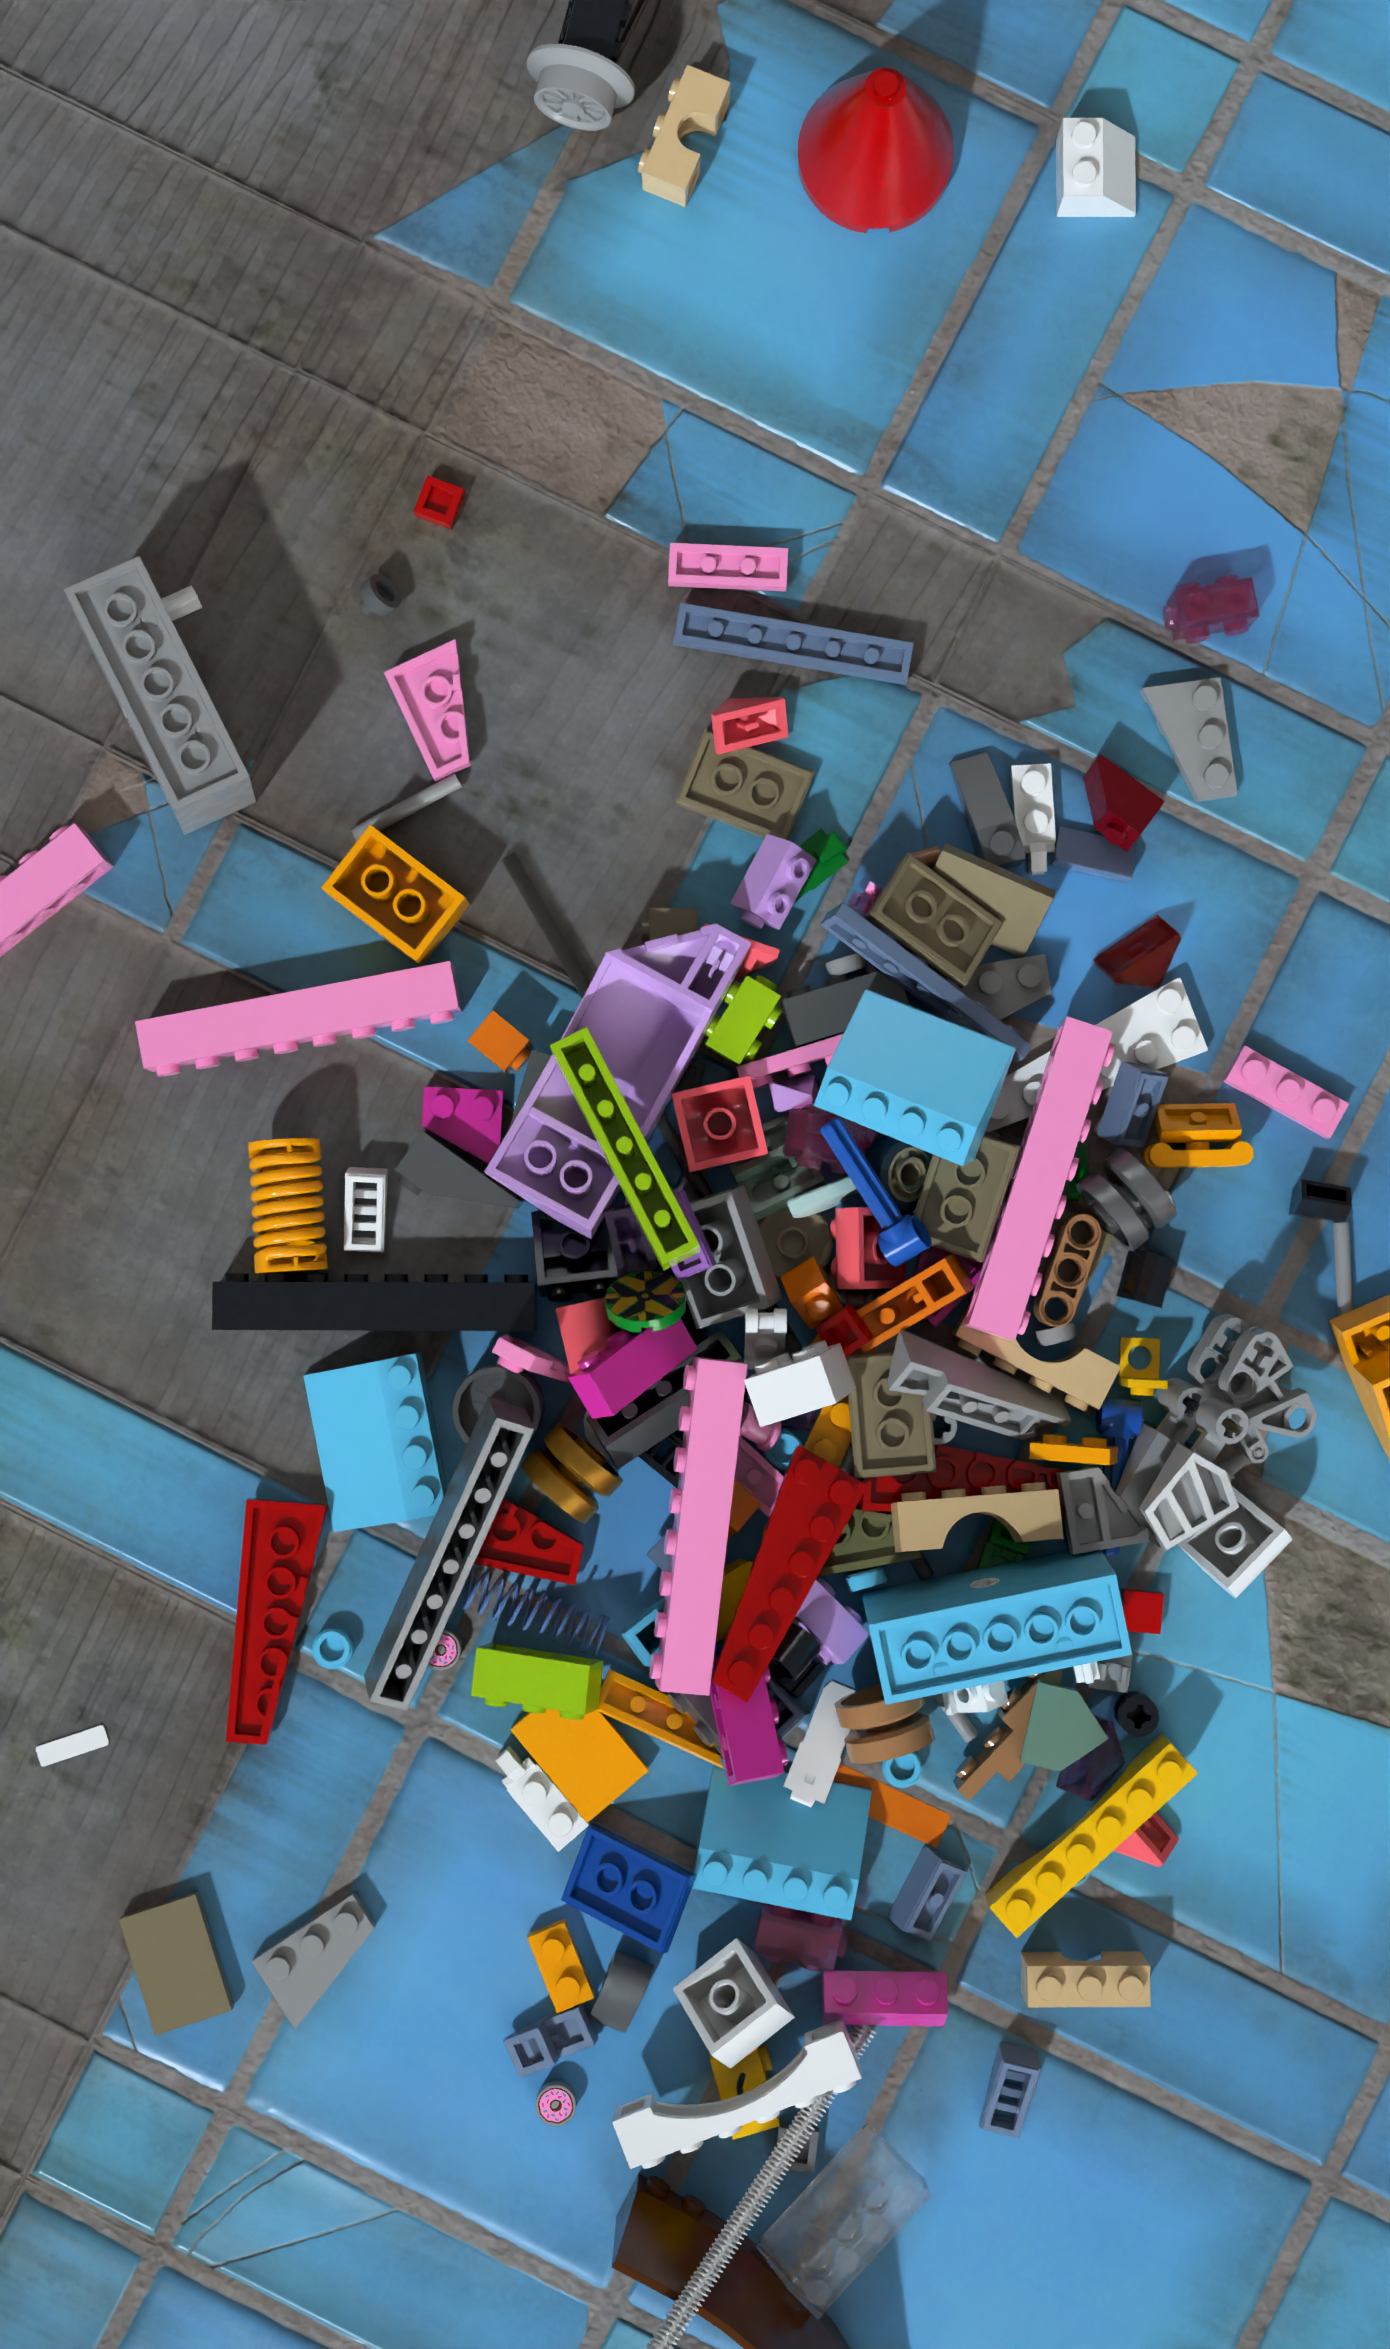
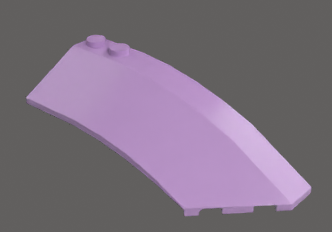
[485,924,751,1239]

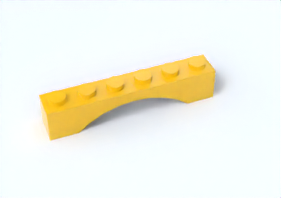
[985,1733,1198,1938]

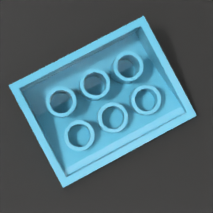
[814,989,1017,1166]
[303,1352,448,1532]
[692,1764,872,1921]

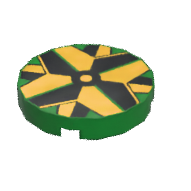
[604,1271,686,1332]

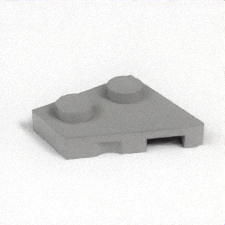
[1056,1466,1149,1555]

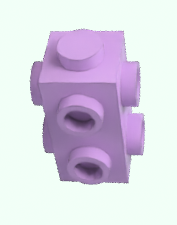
[730,834,817,930]
[792,1578,870,1665]

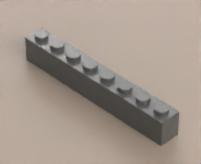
[364,1397,534,1711]

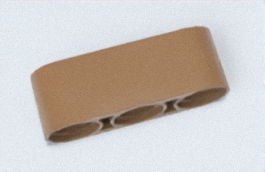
[1033,1214,1101,1327]

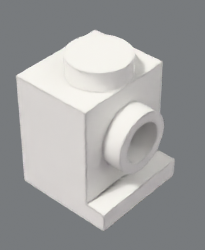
[942,1681,1009,1715]

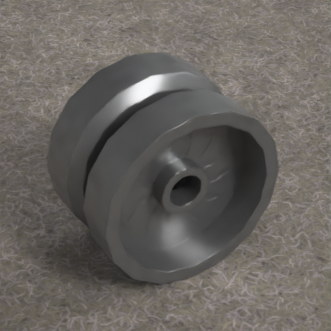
[1075,1148,1177,1251]

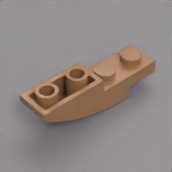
[953,1669,1063,1801]

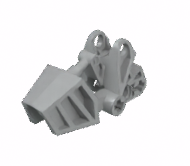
[1115,1313,1317,1550]

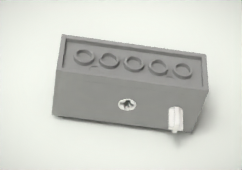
[64,556,256,835]

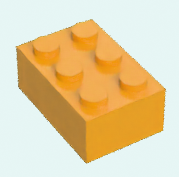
[321,825,470,966]

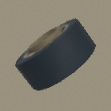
[865,1135,933,1212]

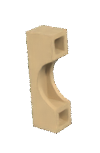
[952,1293,1121,1412]
[891,1482,1064,1553]

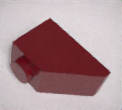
[1083,754,1165,852]

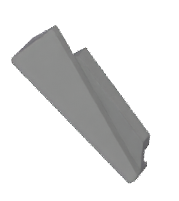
[887,1330,1072,1440]

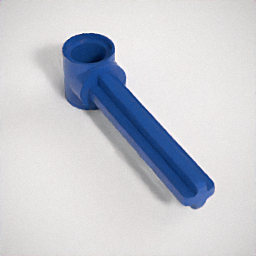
[820,1118,932,1267]
[1096,1397,1143,1556]

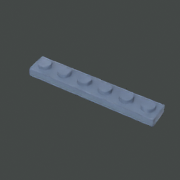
[673,602,914,685]
[820,902,1032,1064]

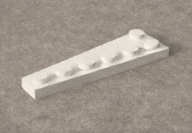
[984,977,1208,1134]

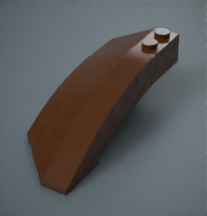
[612,2173,850,2349]

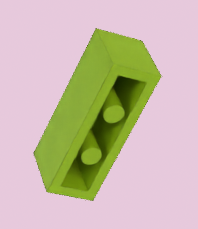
[471,1642,604,1720]

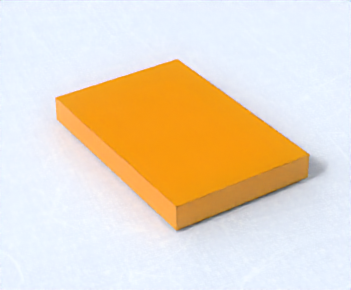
[510,1709,649,1823]

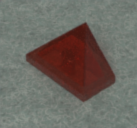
[1093,915,1181,988]

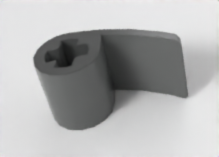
[589,1949,654,2033]

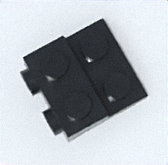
[531,1206,619,1303]

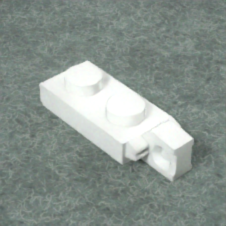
[1010,763,1056,875]
[495,1745,590,1852]

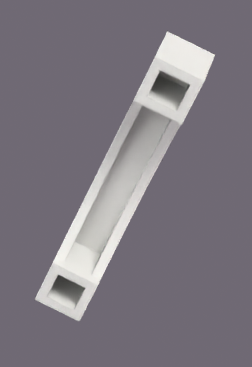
[612,2019,862,2169]

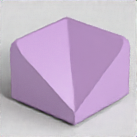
[769,1074,819,1112]

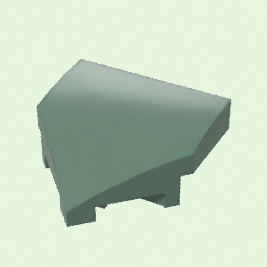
[1020,1680,1109,1771]

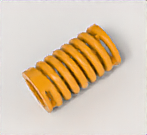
[248,1138,328,1273]

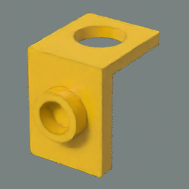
[1118,1337,1168,1396]

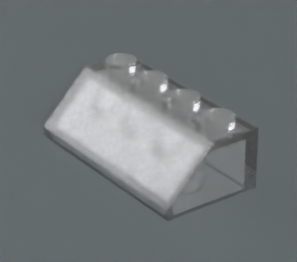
[755,2122,931,2320]

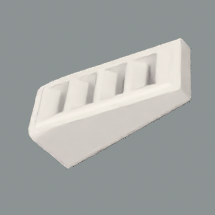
[344,1167,388,1253]

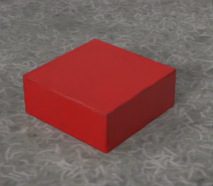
[413,475,466,530]
[815,1304,874,1357]
[1121,1588,1164,1634]

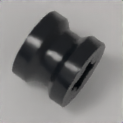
[1113,1691,1159,1737]

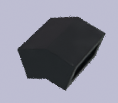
[1289,1179,1352,1223]
[1116,1249,1174,1308]

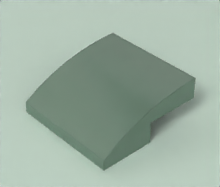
[728,1111,826,1221]

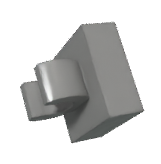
[1085,1653,1133,1693]

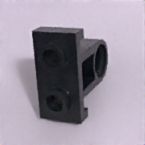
[769,1623,824,1699]

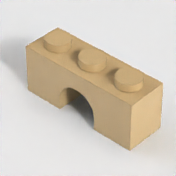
[638,65,731,207]
[1021,1951,1151,2008]

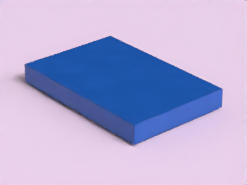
[561,1823,697,1954]

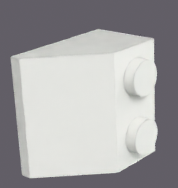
[1056,118,1136,217]

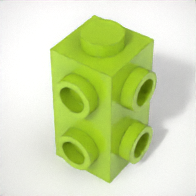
[705,975,783,1067]

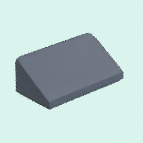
[1050,826,1137,883]
[1097,1062,1169,1148]
[888,1847,968,1941]

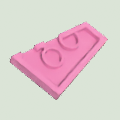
[384,639,471,782]
[492,1334,571,1383]

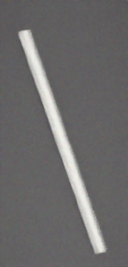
[644,2025,877,2349]

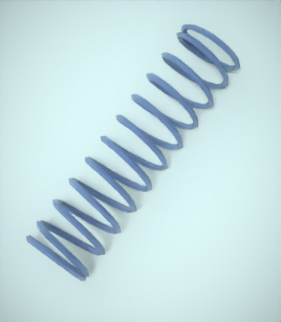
[463,1566,610,1658]

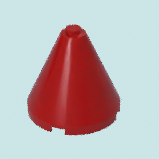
[798,67,954,233]

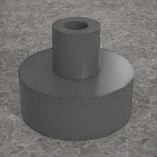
[359,574,401,617]

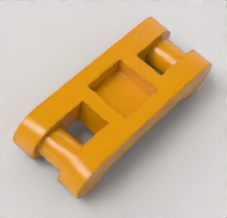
[1142,1141,1254,1168]

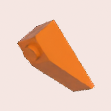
[856,1253,975,1353]

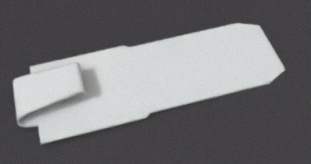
[783,1681,856,1807]

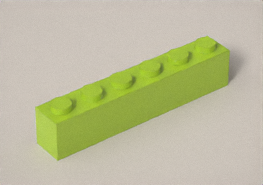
[550,1027,700,1271]

